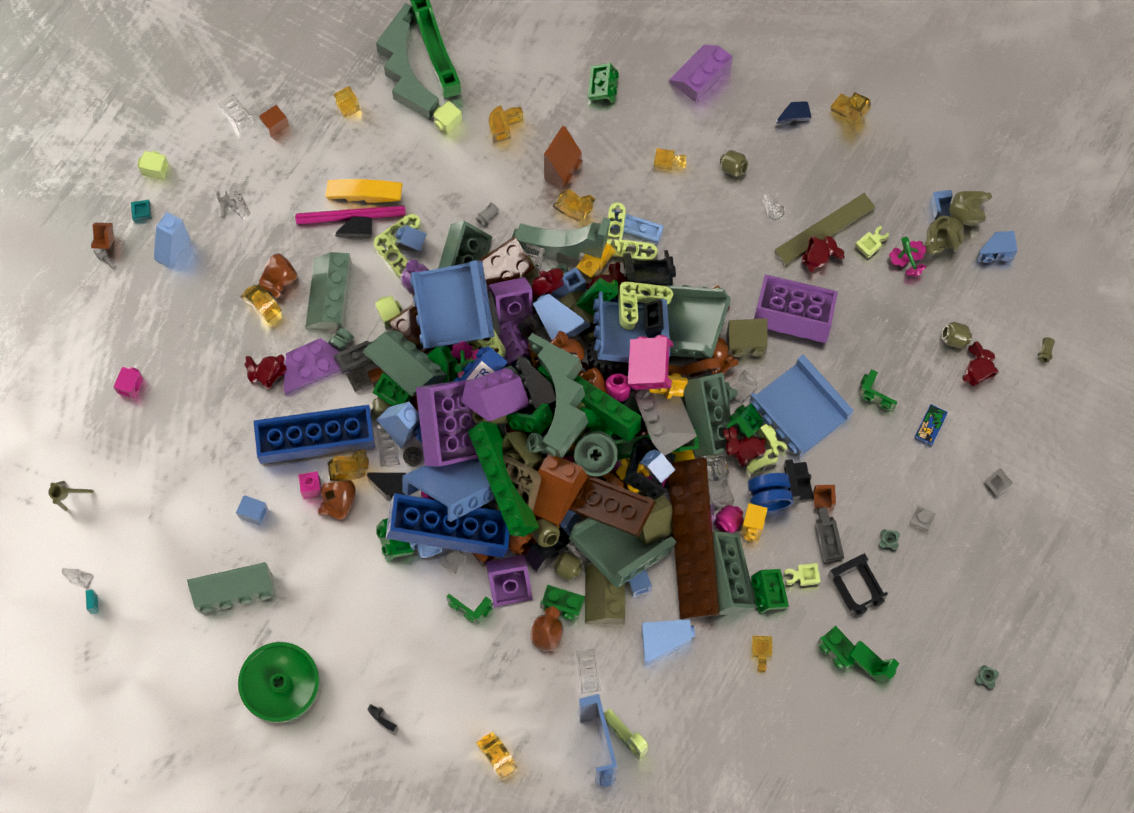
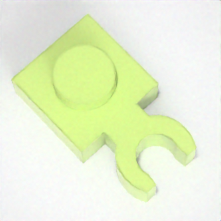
[855,226,889,258]
[784,563,821,586]

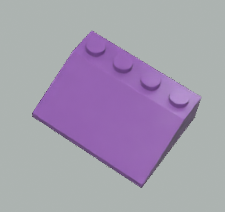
[754,274,838,343]
[416,379,478,467]

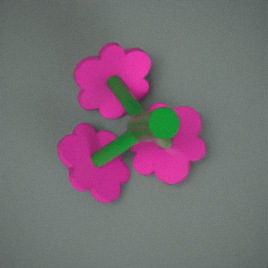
[889,237,927,276]
[451,341,480,378]

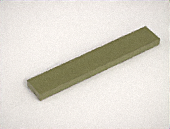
[774,193,875,266]

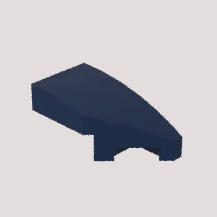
[775,101,812,124]

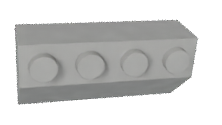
[634,389,697,456]

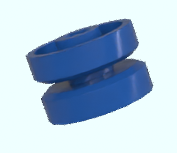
[747,473,794,512]

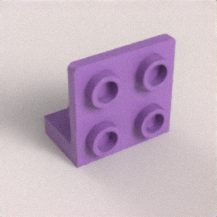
[497,321,533,365]

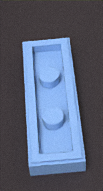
[610,210,664,244]

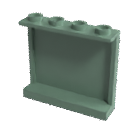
[664,285,731,359]
[569,518,676,588]

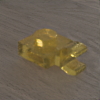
[654,148,687,170]
[752,636,772,672]

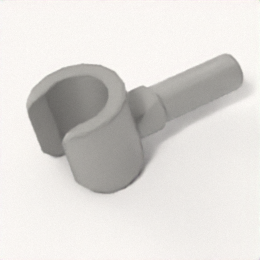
[216,191,229,218]
[94,249,116,269]

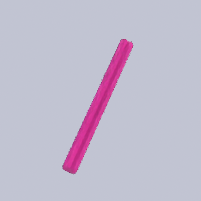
[295,205,406,224]

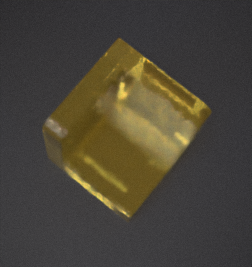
[333,86,360,118]

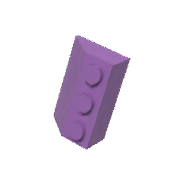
[669,44,733,103]
[461,368,530,422]

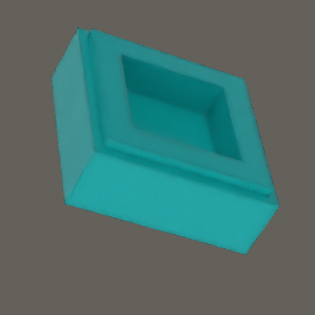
[131,200,152,221]
[85,589,98,614]

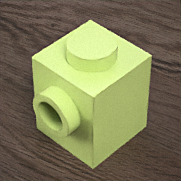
[433,101,462,134]
[138,151,169,180]
[375,296,402,329]

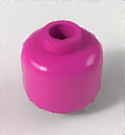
[606,373,631,402]
[715,505,744,533]

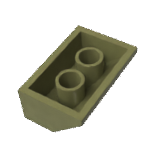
[585,563,625,624]

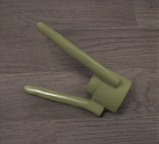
[48,481,94,511]

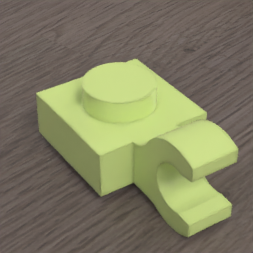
[757,424,787,456]
[745,449,778,479]

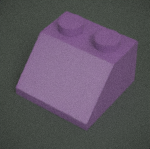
[489,277,534,326]
[486,554,533,607]

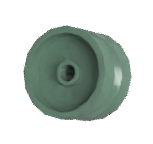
[574,431,618,476]

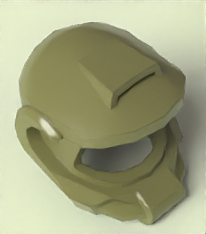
[949,191,992,226]
[925,216,964,255]

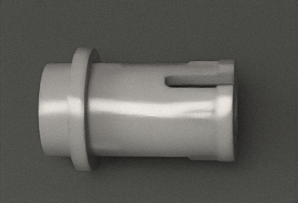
[476,202,499,226]

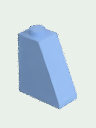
[154,212,190,268]
[533,294,590,340]
[377,402,420,448]
[642,619,695,666]

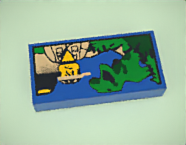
[914,404,948,447]

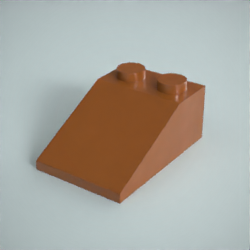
[544,125,583,189]
[527,454,588,527]

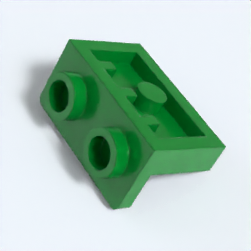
[587,63,619,103]
[577,278,618,315]
[372,373,412,406]
[726,403,764,438]
[376,518,415,562]
[751,569,789,613]
[540,585,585,621]
[817,626,856,672]

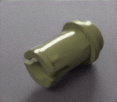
[1037,337,1055,363]

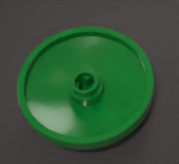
[238,642,320,723]

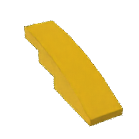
[325,179,403,203]

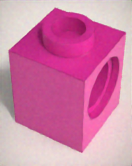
[113,367,143,399]
[298,471,322,500]

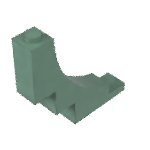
[376,3,440,120]
[512,217,611,260]
[528,333,588,459]

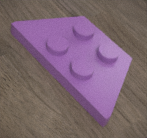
[284,338,341,395]

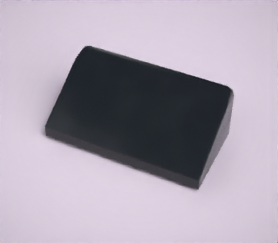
[643,299,664,338]

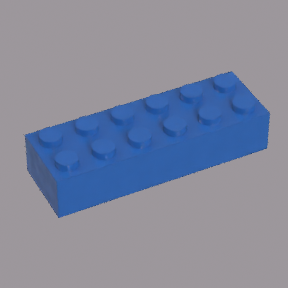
[253,404,375,464]
[386,493,509,558]

